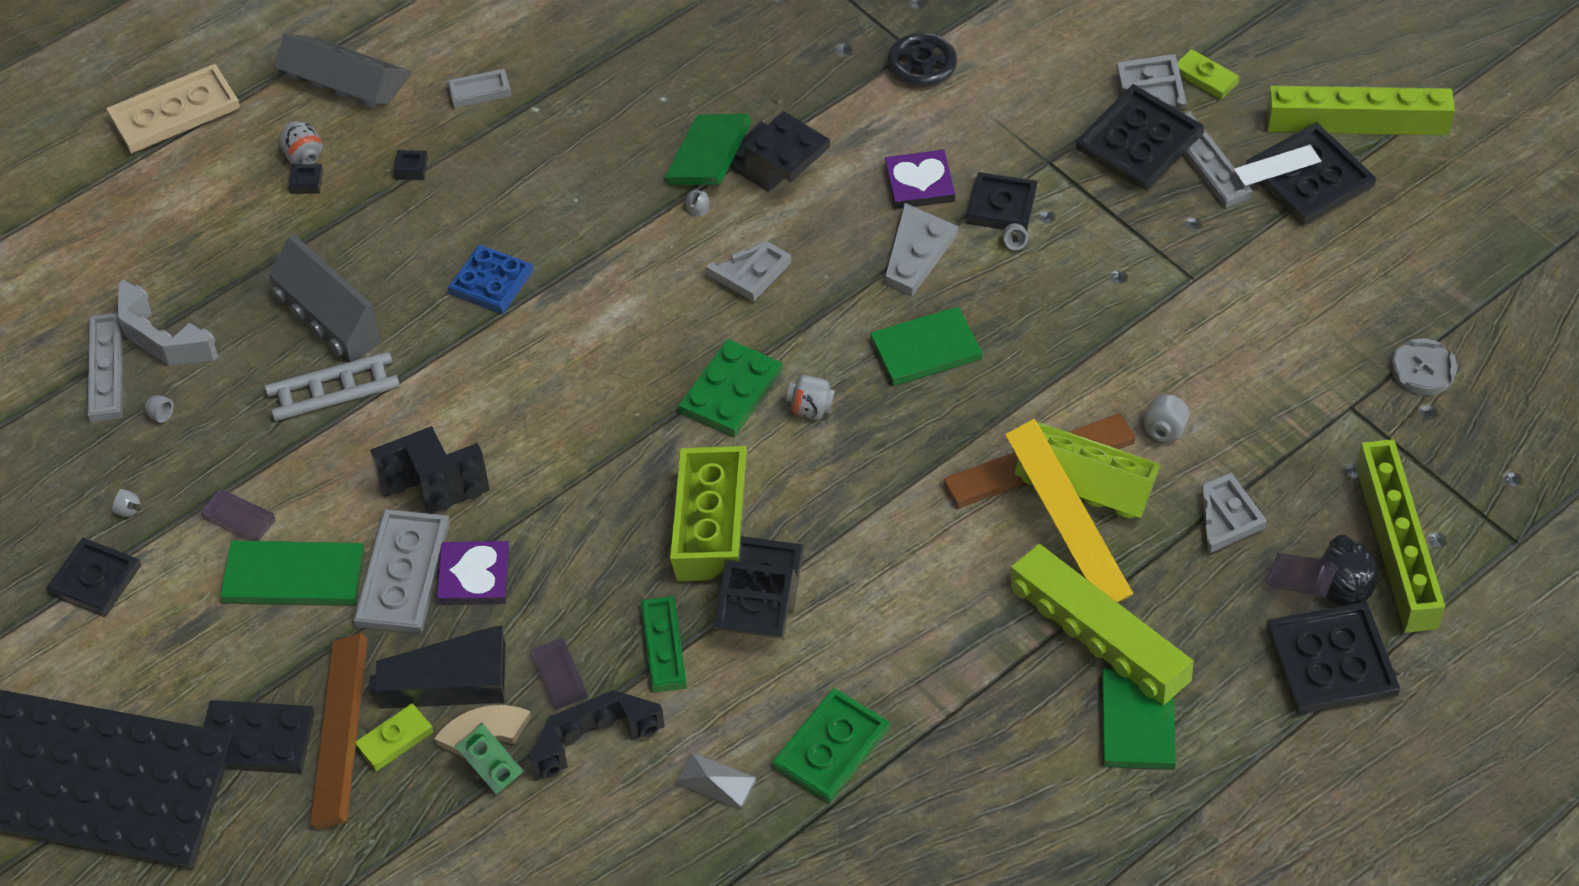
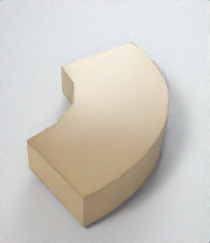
[434,705,532,758]

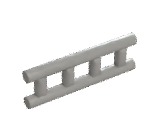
[265,351,400,422]

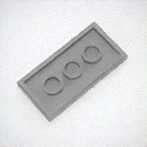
[354,509,450,634]

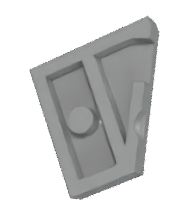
[1116,54,1187,110]
[706,241,791,302]
[1202,472,1267,553]

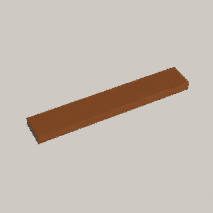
[944,413,1136,509]
[310,633,368,830]

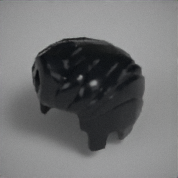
[1319,534,1378,606]

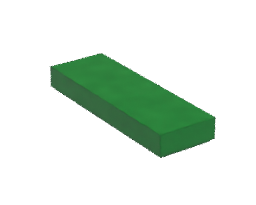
[641,596,687,693]

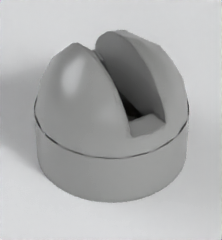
[685,189,710,216]
[1002,223,1029,250]
[145,395,174,423]
[112,488,140,517]

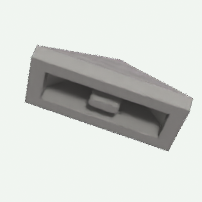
[677,753,756,809]

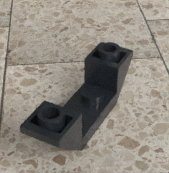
[529,690,665,781]

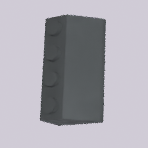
[275,34,411,108]
[269,234,381,362]

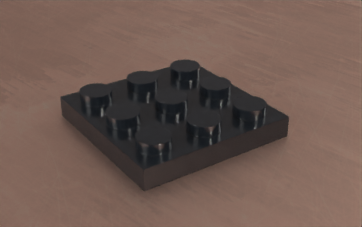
[1076,84,1204,191]
[1246,122,1376,225]
[1266,602,1400,715]

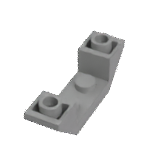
[118,279,218,366]

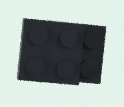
[729,111,830,192]
[370,426,490,514]
[714,536,804,639]

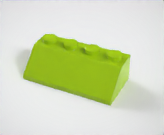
[1014,422,1161,518]
[670,446,747,581]

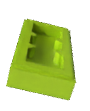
[1177,49,1240,100]
[356,703,434,772]

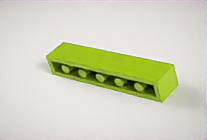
[1266,86,1455,135]
[1356,439,1445,633]
[1011,544,1194,705]

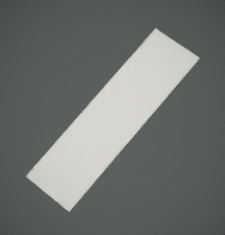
[1234,145,1322,186]

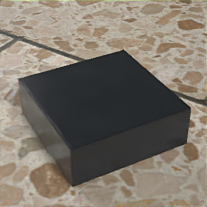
[393,150,428,180]
[288,164,323,194]

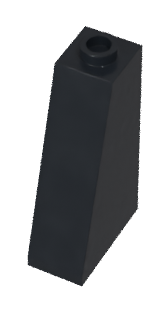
[369,626,506,709]

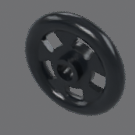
[887,33,957,87]

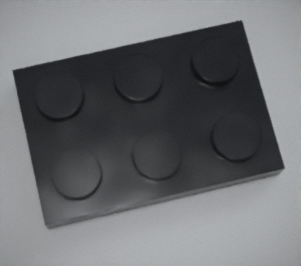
[204,700,315,774]

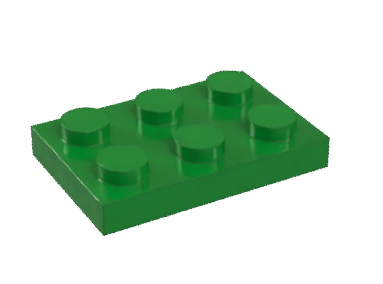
[679,338,783,438]

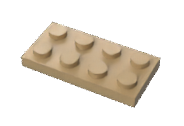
[106,64,240,153]

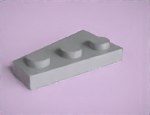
[885,203,959,296]

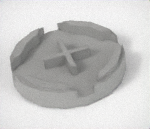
[1391,338,1458,396]

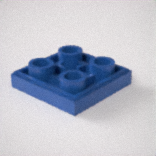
[448,244,533,314]

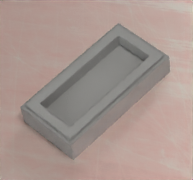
[447,69,511,108]

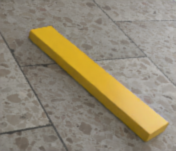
[1005,418,1133,603]

